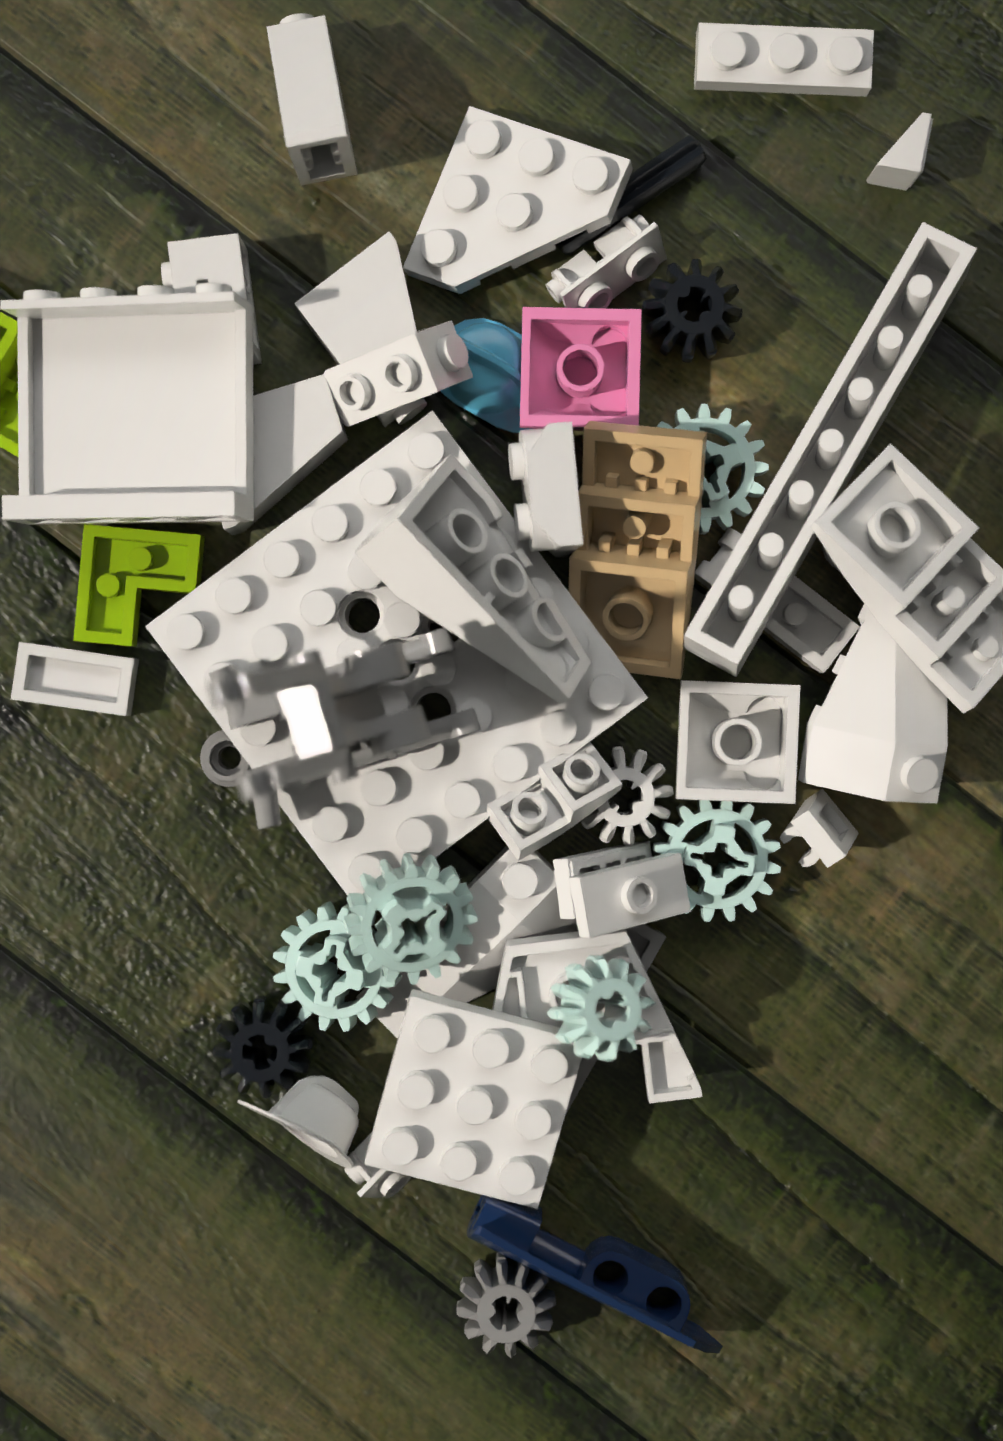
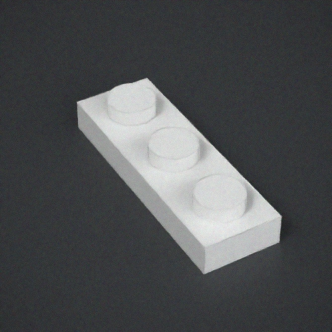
[694,23,874,97]

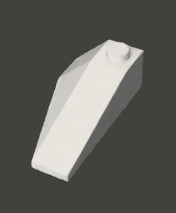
[354,454,591,703]

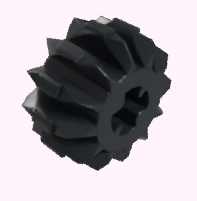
[641,258,743,363]
[213,996,314,1098]

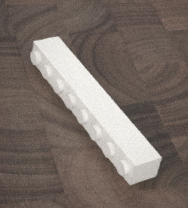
[684,222,977,677]

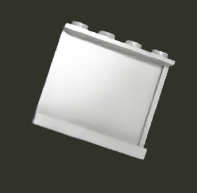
[0,283,254,525]

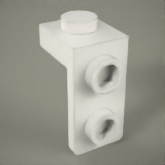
[324,320,473,426]

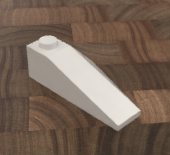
[798,604,948,803]
[356,846,578,1038]

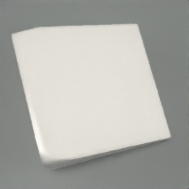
[866,112,933,191]

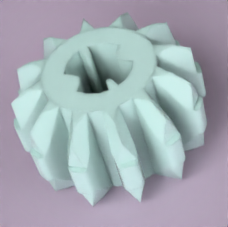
[547,955,655,1062]

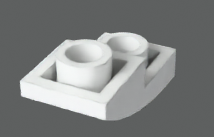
[486,742,622,861]

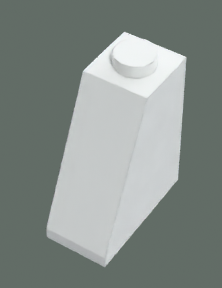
[267,13,358,186]
[294,232,427,427]
[221,374,348,535]

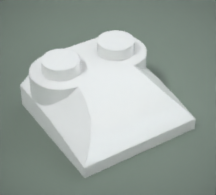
[508,422,583,557]
[675,680,800,804]

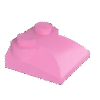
[520,307,642,431]

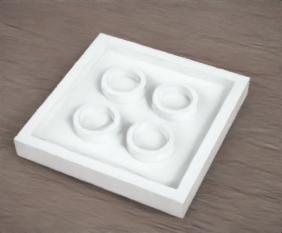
[364,989,582,1209]

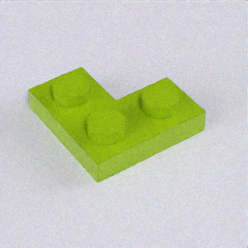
[73,524,205,647]

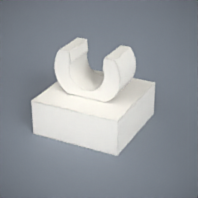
[780,788,859,868]

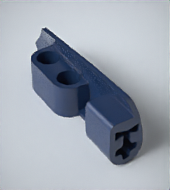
[467,1195,723,1353]

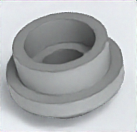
[200,730,252,787]

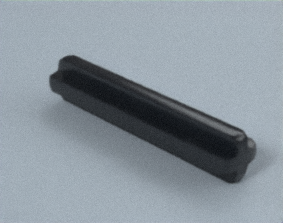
[556,135,707,255]

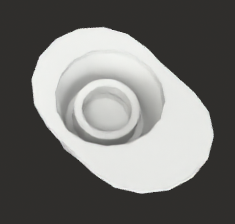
[237,1076,359,1169]

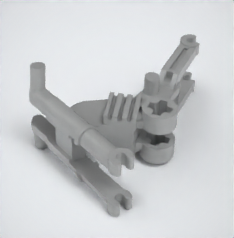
[206,628,481,830]

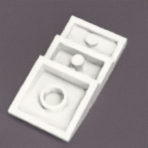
[811,443,1003,714]

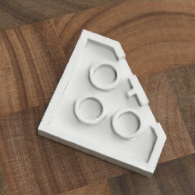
[403,106,633,294]

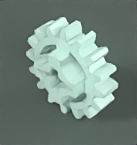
[657,404,769,534]
[652,800,781,922]
[343,853,478,985]
[273,902,402,1032]

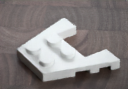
[492,929,702,1103]

